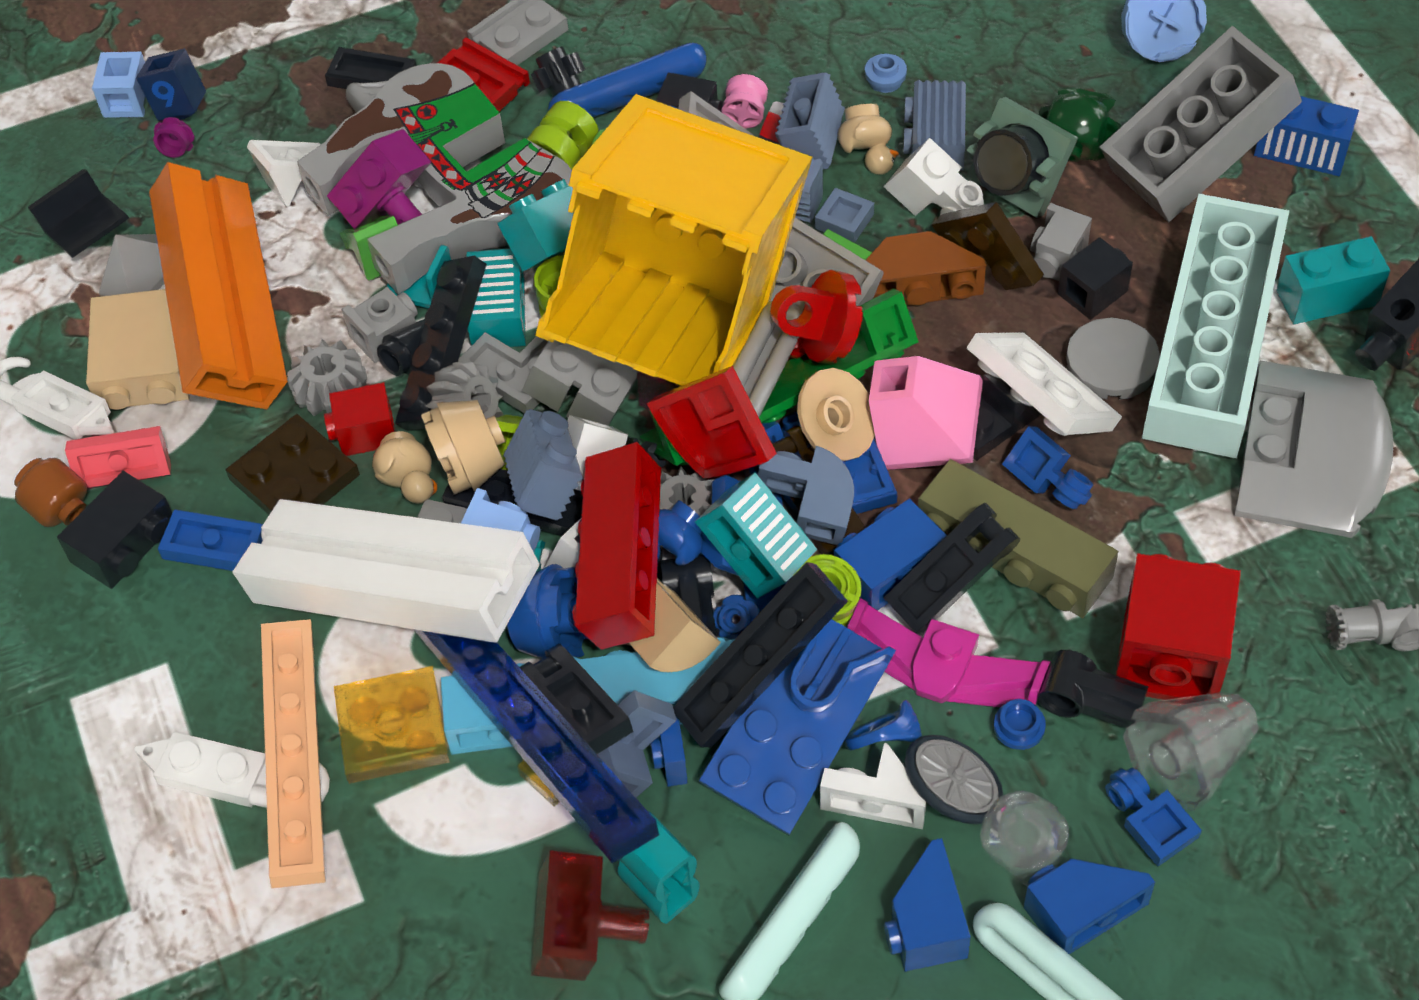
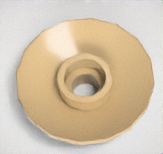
[797,368,875,461]

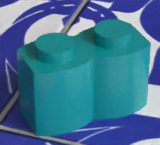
[613,811,700,924]

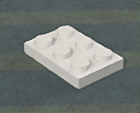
[967,333,1122,436]

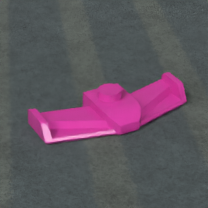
[847,598,1051,708]

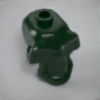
[1039,87,1121,162]

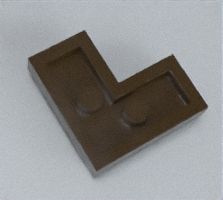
[931,202,1044,290]

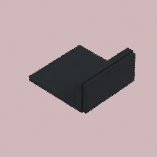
[28,169,129,258]

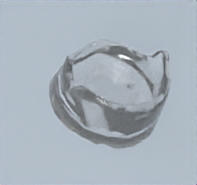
[980,791,1069,885]

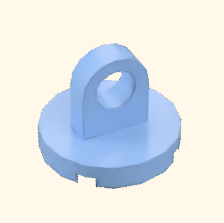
[1121,0,1207,62]

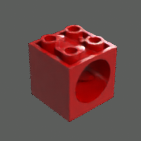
[1115,553,1241,709]

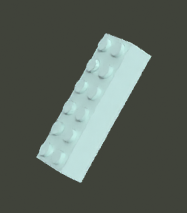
[1142,194,1289,459]

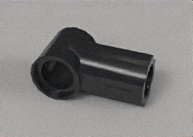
[660,555,717,637]
[1037,650,1149,731]

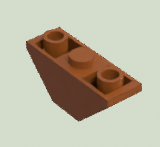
[866,231,986,305]

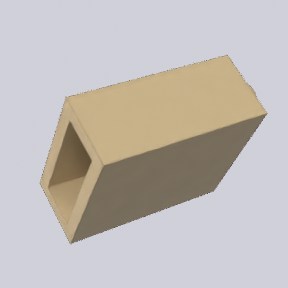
[86,289,190,410]

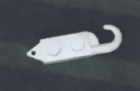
[0,357,114,440]
[134,731,330,808]

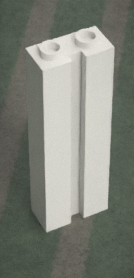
[232,499,540,643]

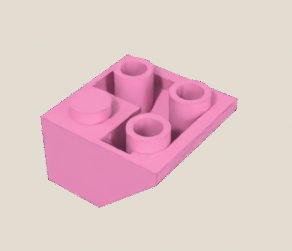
[869,356,983,470]

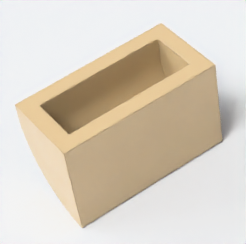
[629,579,721,672]

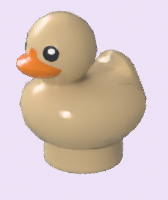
[837,104,899,175]
[372,431,437,504]

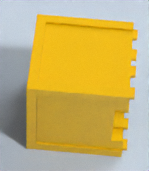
[535,94,812,386]

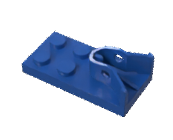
[699,619,896,836]

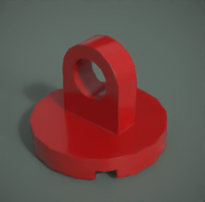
[770,270,863,365]

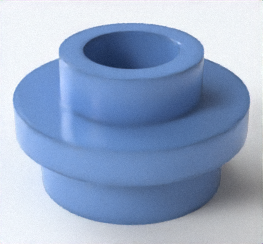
[865,54,907,93]

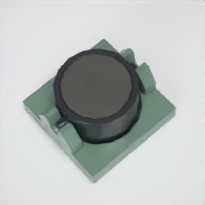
[967,97,1078,218]

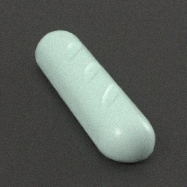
[719,822,860,1000]
[972,903,1123,1000]

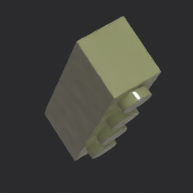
[918,459,1119,618]

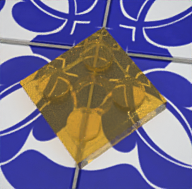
[333,666,450,784]

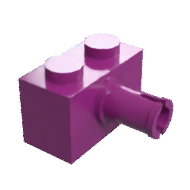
[327,129,431,229]

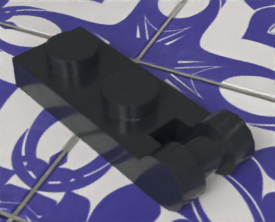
[884,503,1020,635]
[515,643,634,759]

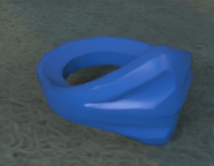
[844,700,922,750]

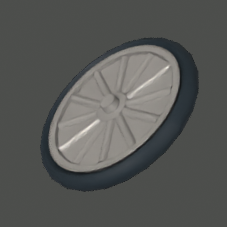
[905,735,1004,824]

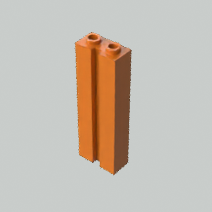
[149,162,288,410]

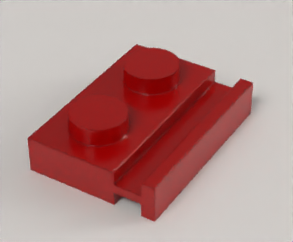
[437,37,530,111]

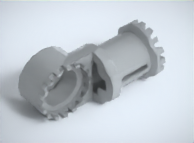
[1325,599,1419,651]

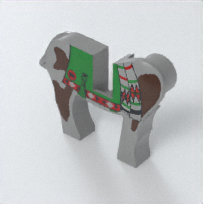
[297,63,572,294]

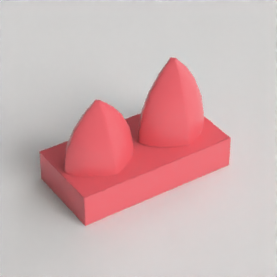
[65,426,171,488]

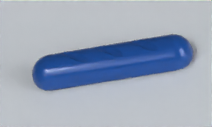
[548,43,707,118]

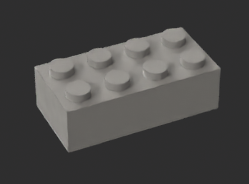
[1100,26,1302,222]

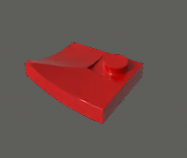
[647,366,777,478]

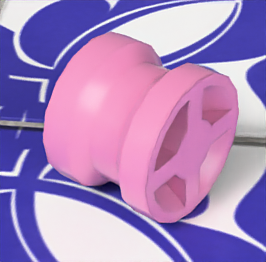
[722,74,768,129]

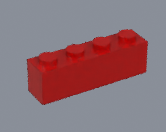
[573,442,661,650]

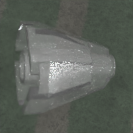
[1123,692,1259,811]

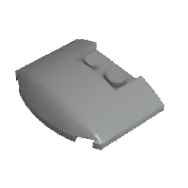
[1234,360,1393,538]

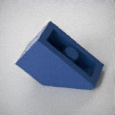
[884,838,971,972]
[1023,859,1155,954]

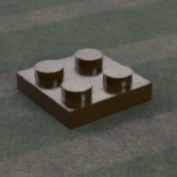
[225,414,360,515]

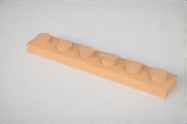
[261,619,326,888]

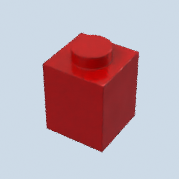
[324,382,396,456]

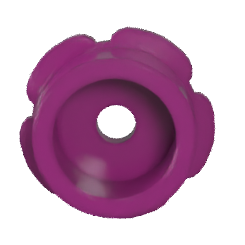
[153,117,195,158]

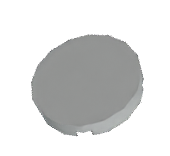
[1066,317,1160,400]

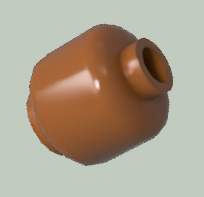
[14,458,87,527]

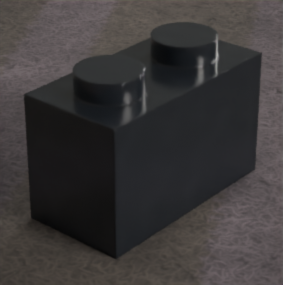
[57,471,172,589]

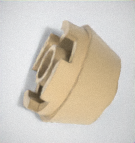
[421,400,506,495]

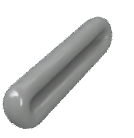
[733,301,803,417]

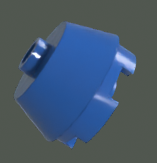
[507,564,589,659]

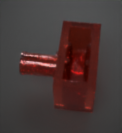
[531,850,649,981]

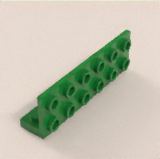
[640,289,919,466]

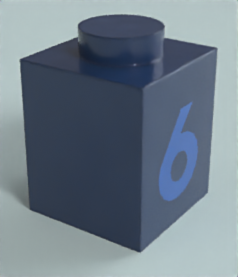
[136,48,206,121]

